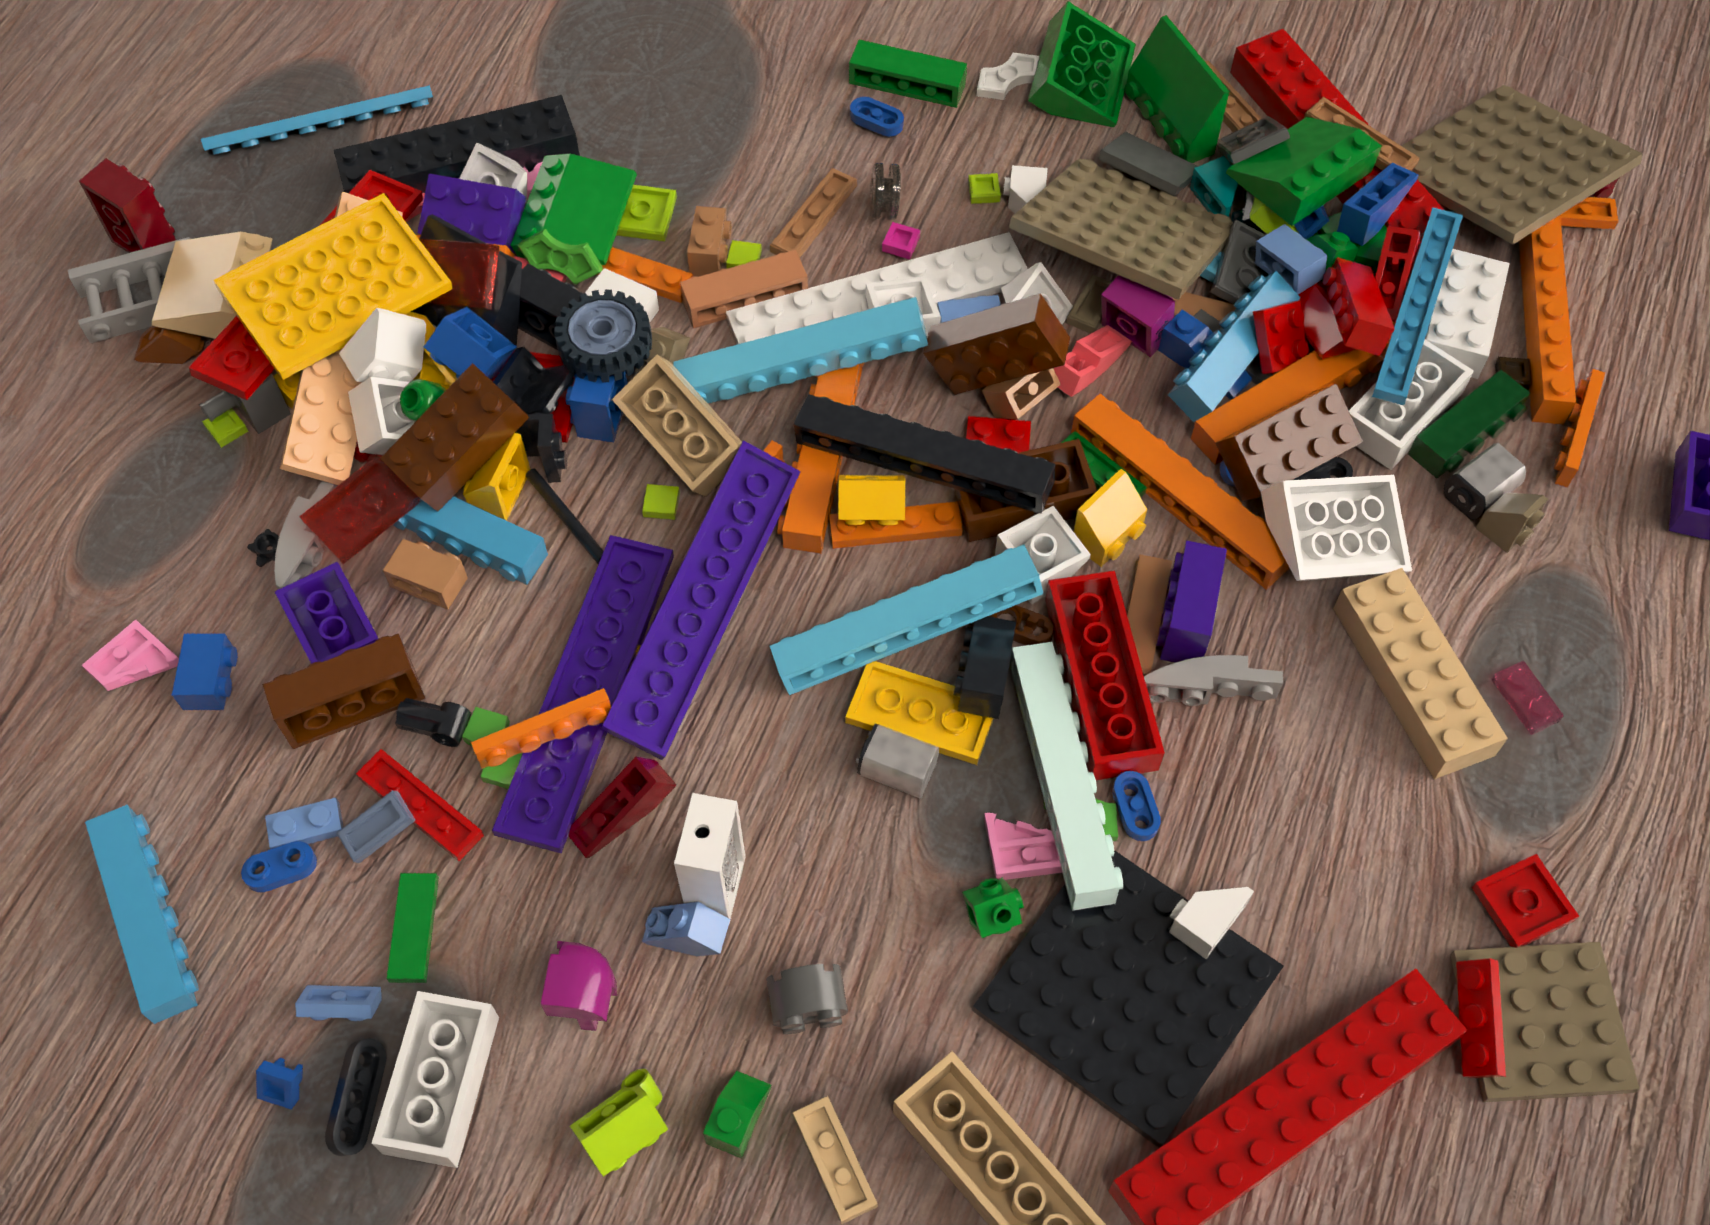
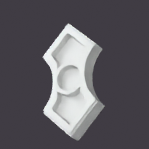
[976,52,1040,100]

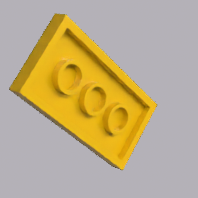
[845,661,994,765]

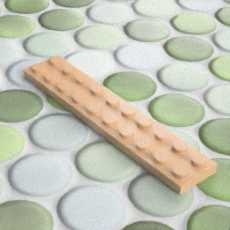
[280,192,403,487]

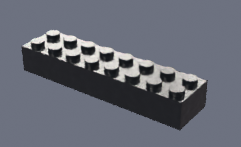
[334,95,580,193]

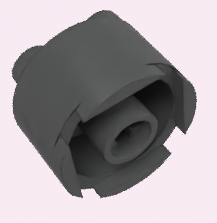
[766,964,848,1035]

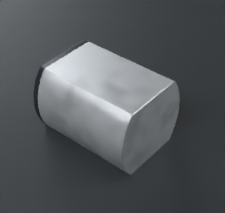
[1444,443,1526,520]
[856,723,939,798]

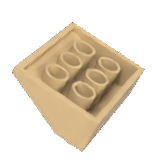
[151,232,272,338]

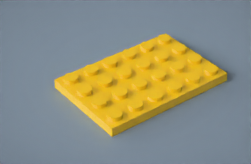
[214,193,453,380]

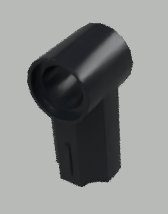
[395,698,471,747]

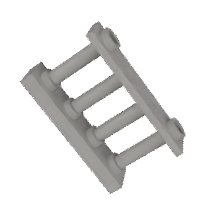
[68,237,190,343]

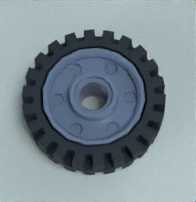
[555,289,652,383]

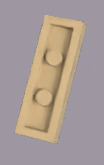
[793,1096,878,1224]

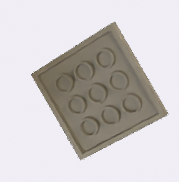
[1450,942,1640,1102]

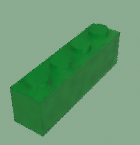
[849,39,967,108]

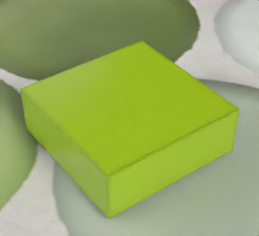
[968,173,1001,204]
[726,240,762,269]
[202,409,249,448]
[642,484,680,520]

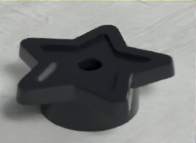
[247,529,279,567]

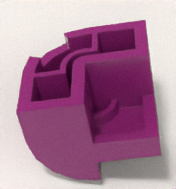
[541,941,617,1031]

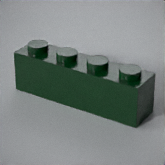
[1408,369,1530,479]

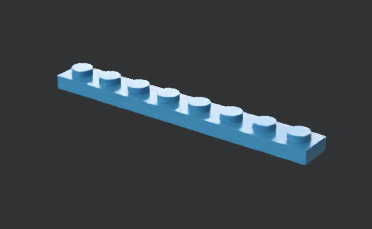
[201,85,433,155]
[1372,208,1463,405]

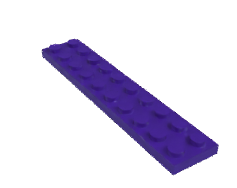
[600,440,801,760]
[492,535,674,854]

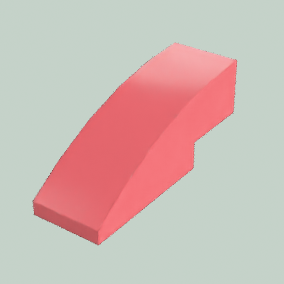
[1054,325,1132,397]

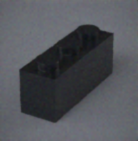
[953,616,1016,719]

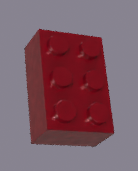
[79,158,176,253]

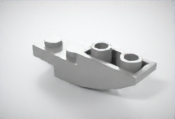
[274,481,345,590]
[1144,655,1283,706]

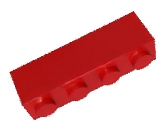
[1323,257,1395,356]

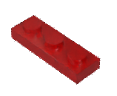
[1456,958,1506,1078]

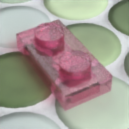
[1491,660,1564,735]

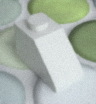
[1003,165,1047,214]
[1169,887,1254,959]

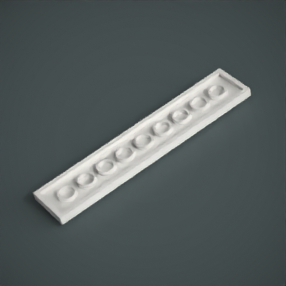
[726,232,1028,345]

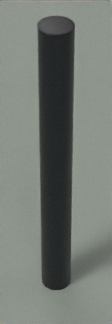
[526,468,604,565]

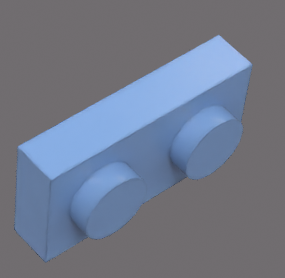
[265,798,344,849]
[295,985,382,1021]

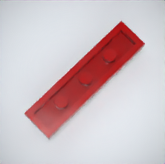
[356,749,484,861]

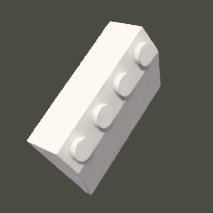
[1261,475,1412,581]

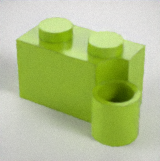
[570,1069,668,1177]

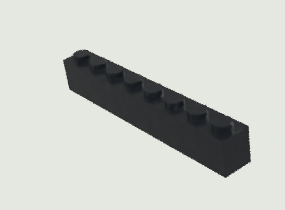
[793,394,1055,514]

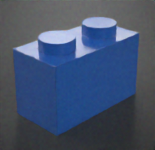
[172,634,238,710]

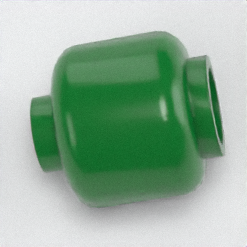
[400,379,446,421]

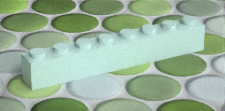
[1010,642,1123,911]

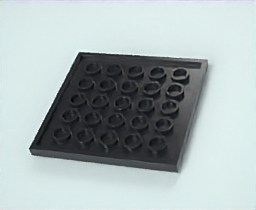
[972,850,1284,1148]

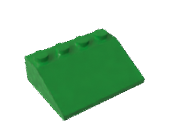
[1028,1,1136,127]
[1125,15,1230,163]
[1226,117,1382,226]
[511,154,637,265]

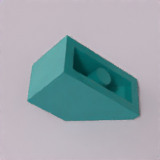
[1190,156,1238,217]

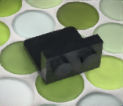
[493,347,576,415]
[515,413,567,483]

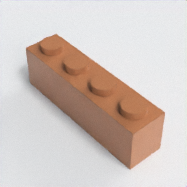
[680,250,808,328]

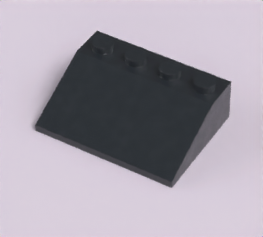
[411,214,522,346]

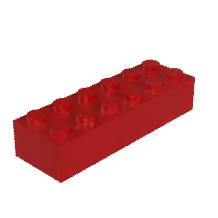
[1045,570,1165,780]

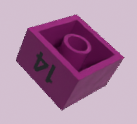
[1101,275,1175,358]

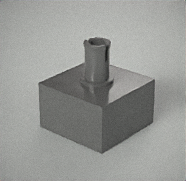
[199,374,291,434]

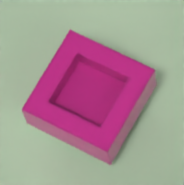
[882,222,920,259]

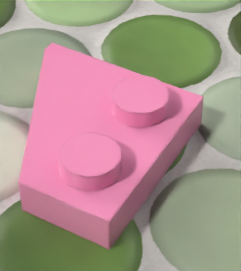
[82,620,179,691]
[984,813,1063,880]

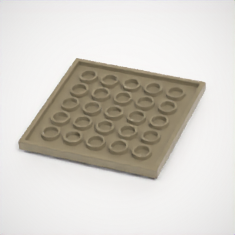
[1402,85,1643,244]
[1009,159,1233,300]

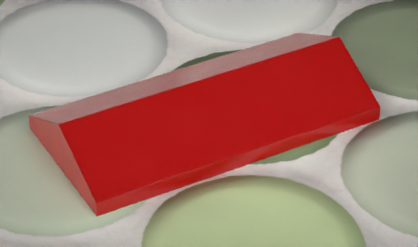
[1298,281,1356,359]

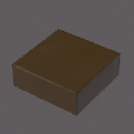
[1495,357,1532,390]

